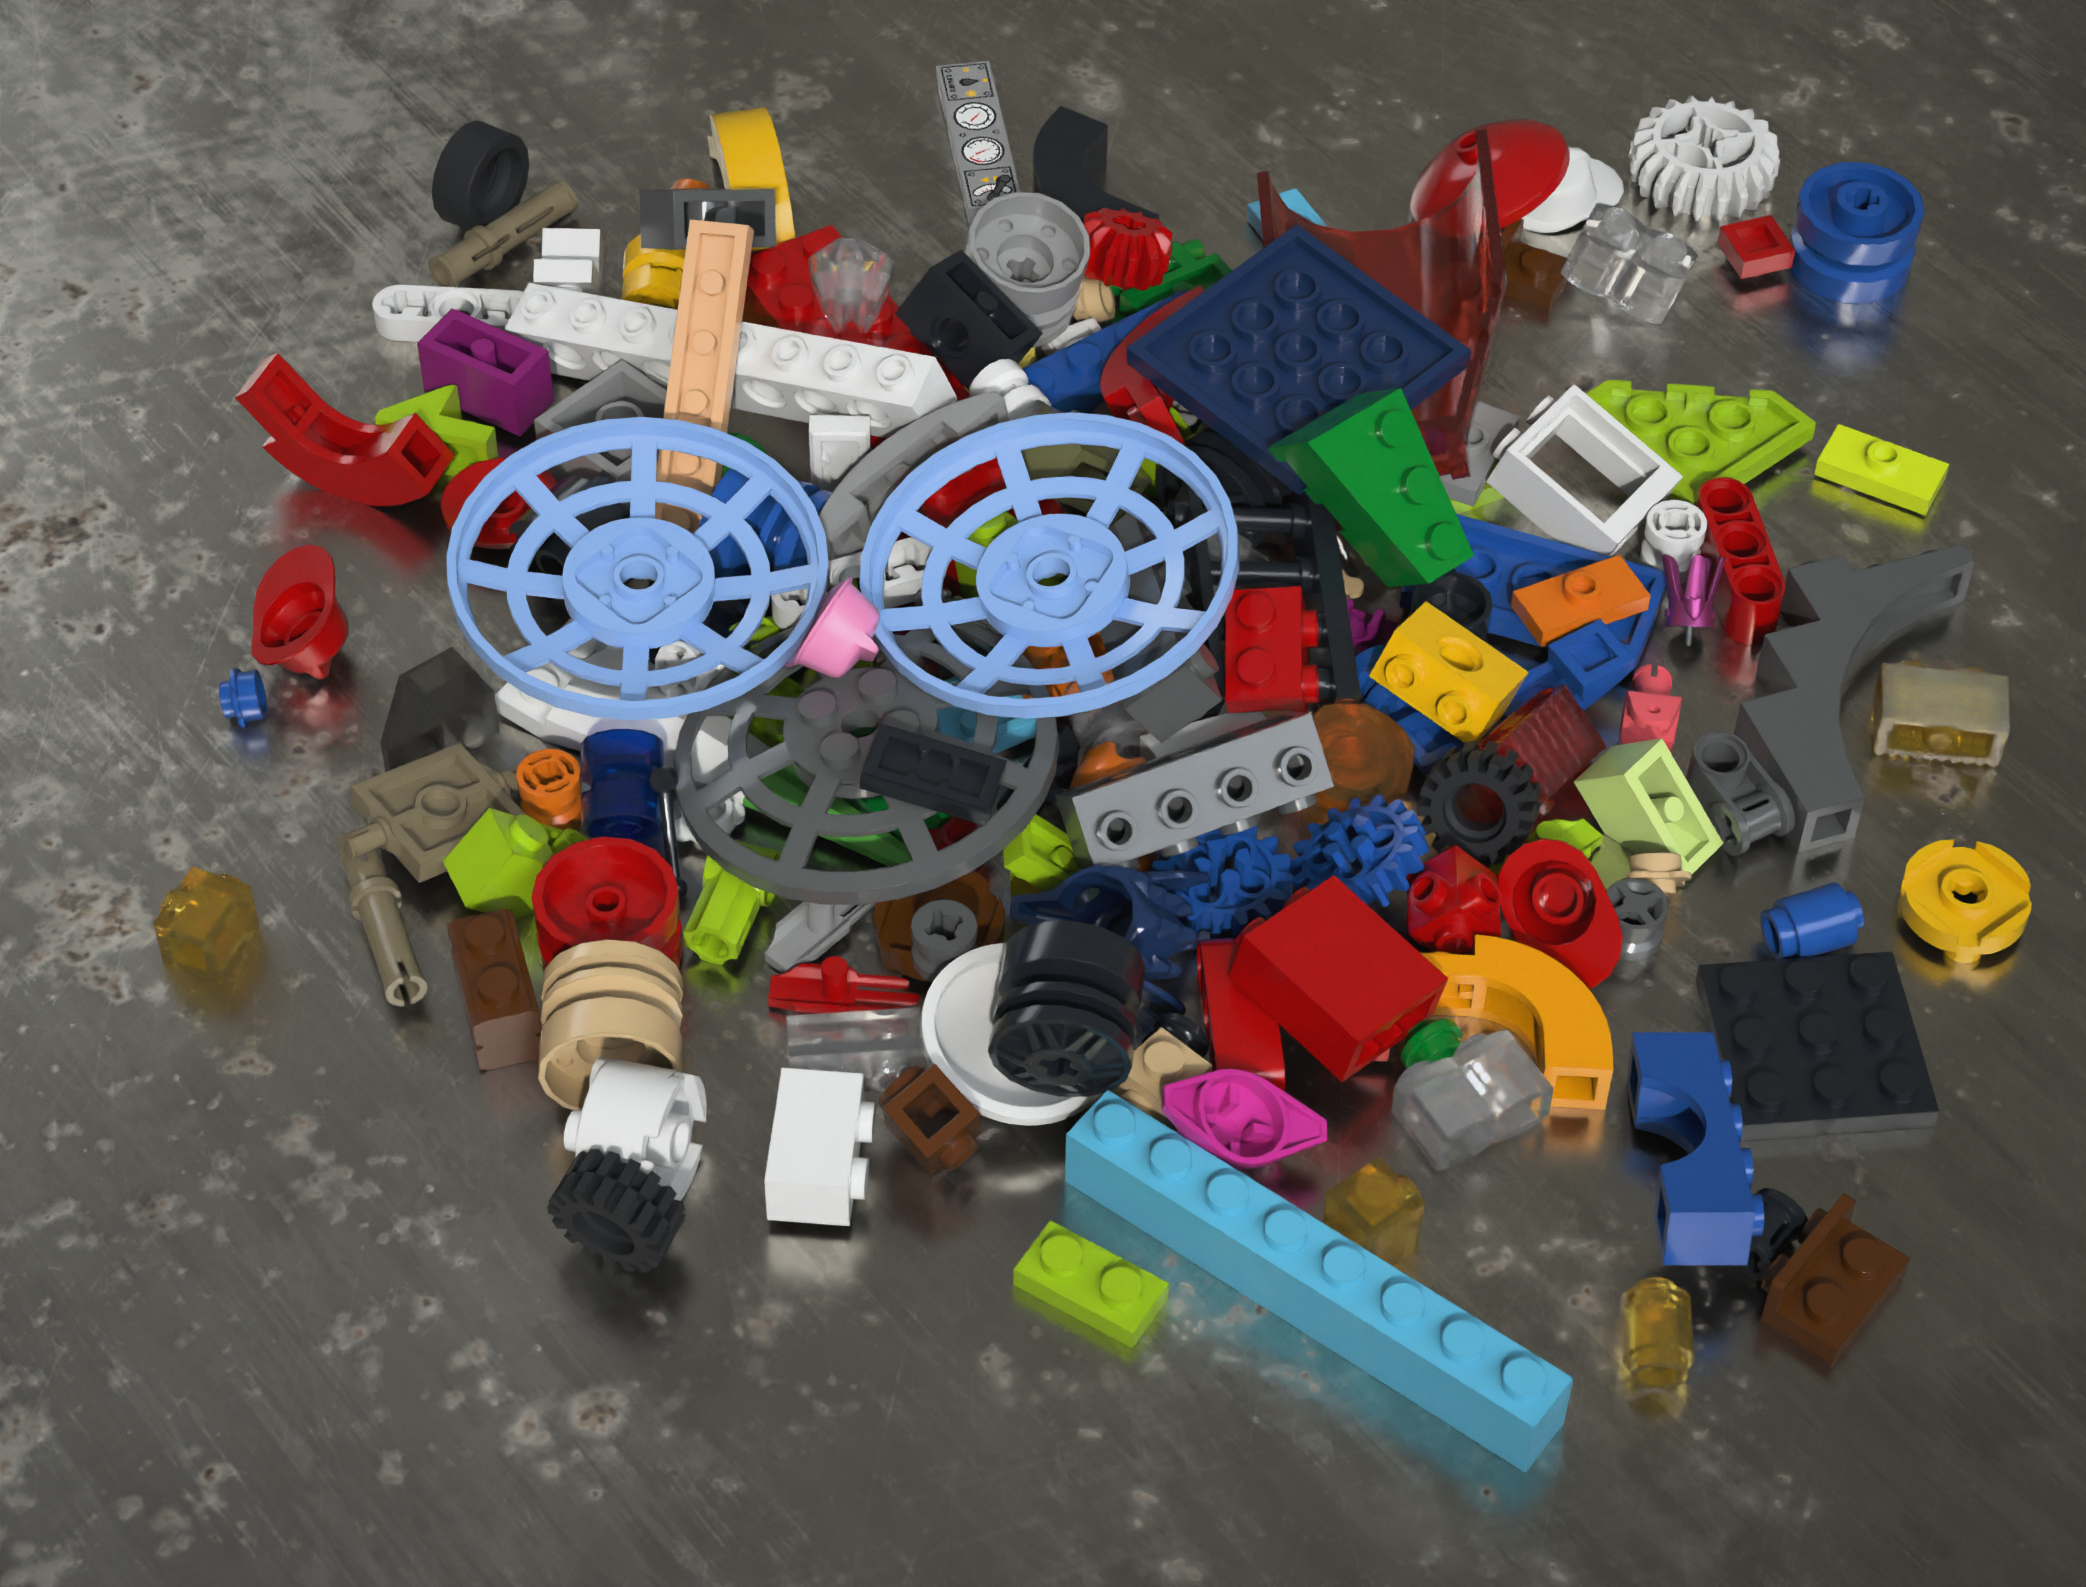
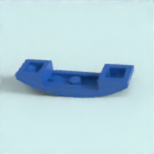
[1390,619,1636,775]

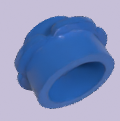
[219,668,267,729]

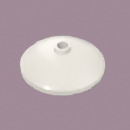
[919,943,1102,1125]

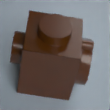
[878,1063,982,1177]

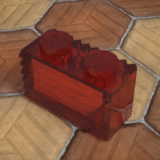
[1470,684,1607,822]

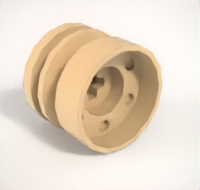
[538,939,683,1111]

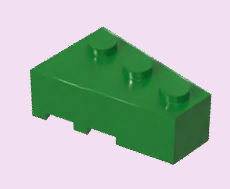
[1267,387,1474,587]

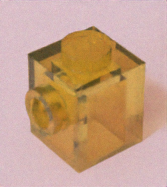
[153,866,260,984]
[1322,1157,1425,1266]

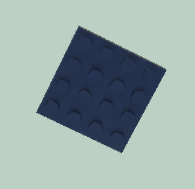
[1127,224,1471,495]

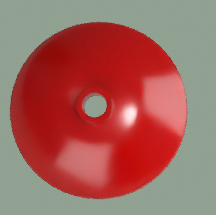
[1410,119,1570,240]

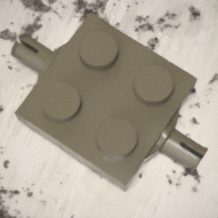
[338,743,526,883]

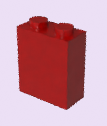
[1228,875,1449,1082]

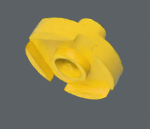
[1896,839,2032,963]

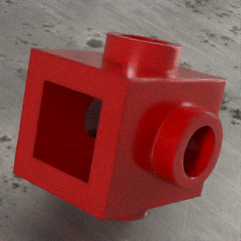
[1405,845,1502,955]

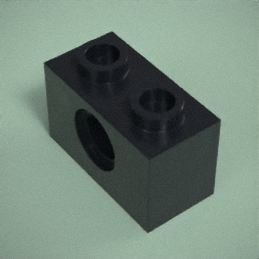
[895,250,1043,390]

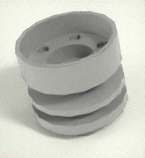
[964,192,1090,348]

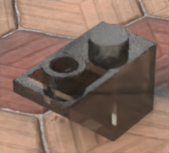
[380,647,500,772]

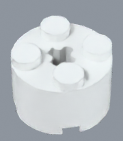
[564,1057,707,1201]

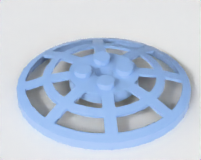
[859,412,1239,719]
[446,417,828,720]

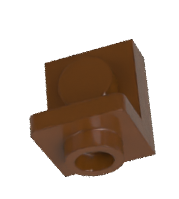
[1484,219,1573,311]

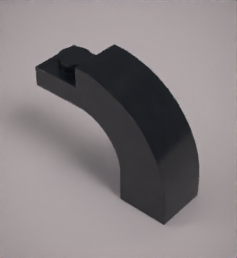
[1032,106,1159,223]

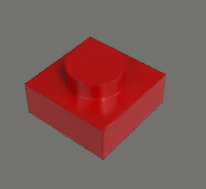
[1717,215,1795,279]

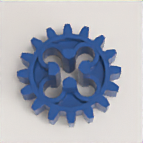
[1290,795,1429,907]
[1152,825,1293,939]

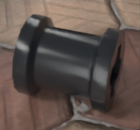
[1730,1188,1808,1281]

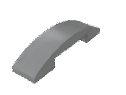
[819,391,1009,561]

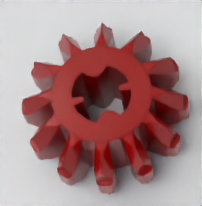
[1083,207,1173,291]

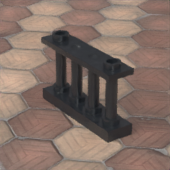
[1166,482,1361,727]

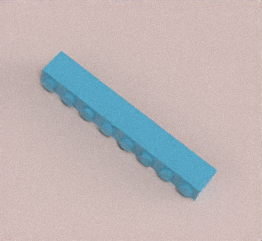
[1065,1090,1574,1473]

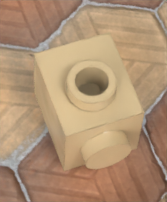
[1114,1027,1212,1133]

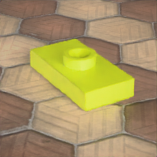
[1814,424,1949,515]

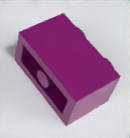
[417,308,554,436]

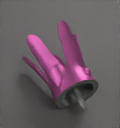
[1662,554,1726,646]

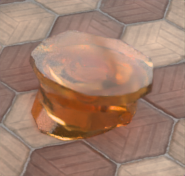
[1313,703,1415,813]

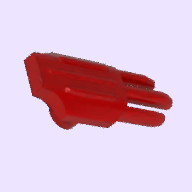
[768,956,920,1016]

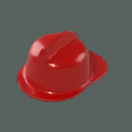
[251,544,349,680]
[1497,838,1623,989]

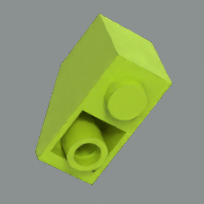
[443,808,588,920]

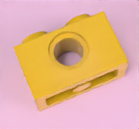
[1369,601,1529,743]

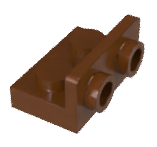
[1761,1193,1910,1366]

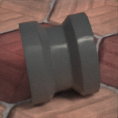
[1607,878,1668,961]
[911,899,978,983]

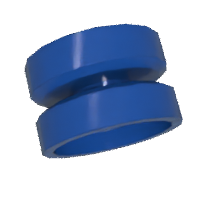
[1789,162,1925,304]

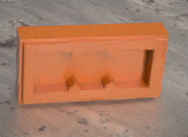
[1511,555,1651,647]

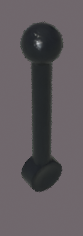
[649,766,688,901]

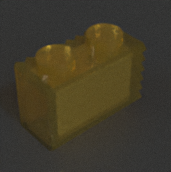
[1873,661,2010,768]

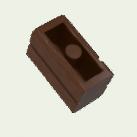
[447,909,542,1071]

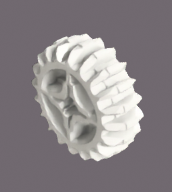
[1629,95,1780,223]

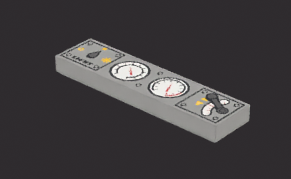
[936,61,1021,224]

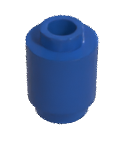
[1760,882,1864,959]

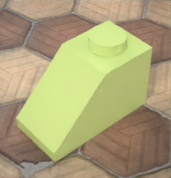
[1574,738,1723,875]

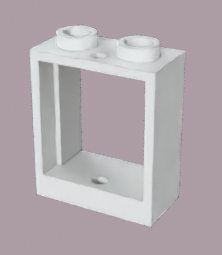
[1486,384,1683,557]

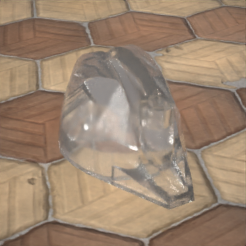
[808,238,896,333]

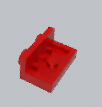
[1225,586,1319,713]

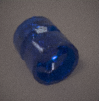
[581,729,664,842]

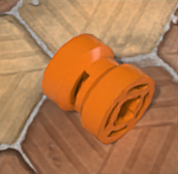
[516,749,585,830]

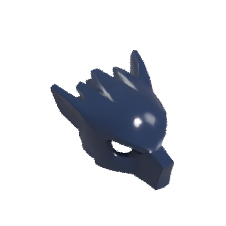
[1010,865,1210,1015]

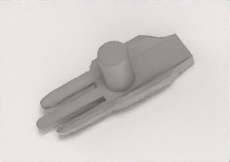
[764,901,876,973]

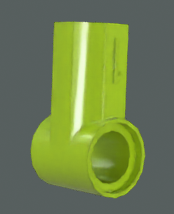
[683,840,782,965]

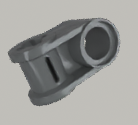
[1685,731,1796,856]

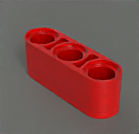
[1696,477,1786,645]
[1197,938,1285,1092]

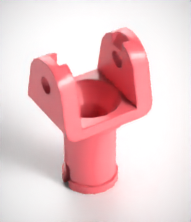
[1618,664,1683,754]

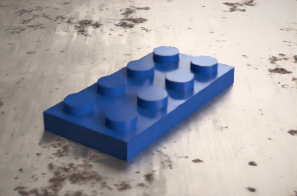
[1399,514,1667,673]

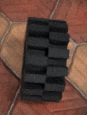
[1417,740,1541,866]
[547,1149,686,1272]

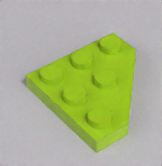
[1586,379,1816,506]

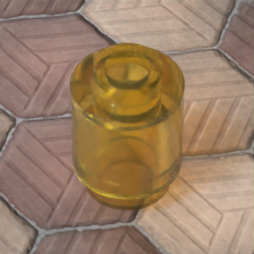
[1620,1277,1694,1389]

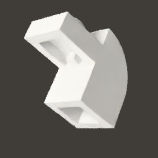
[533,228,606,296]

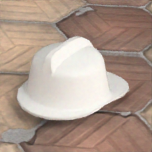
[1521,147,1624,233]

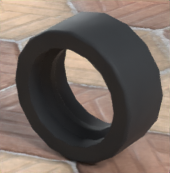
[432,120,529,230]

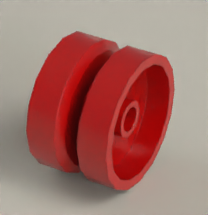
[531,837,684,972]

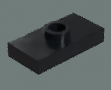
[860,723,1007,826]

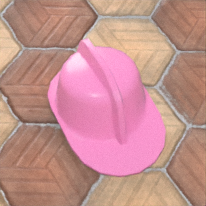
[784,576,880,678]

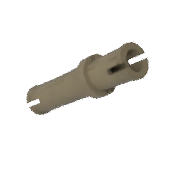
[429,180,578,287]
[339,848,428,1006]

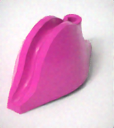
[1161,1069,1327,1171]

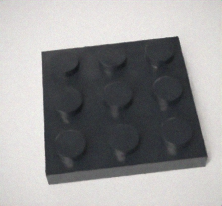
[1695,951,1940,1141]

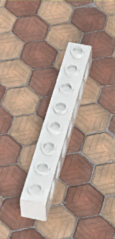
[504,283,957,439]

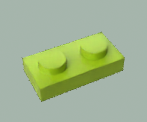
[1013,1220,1169,1349]

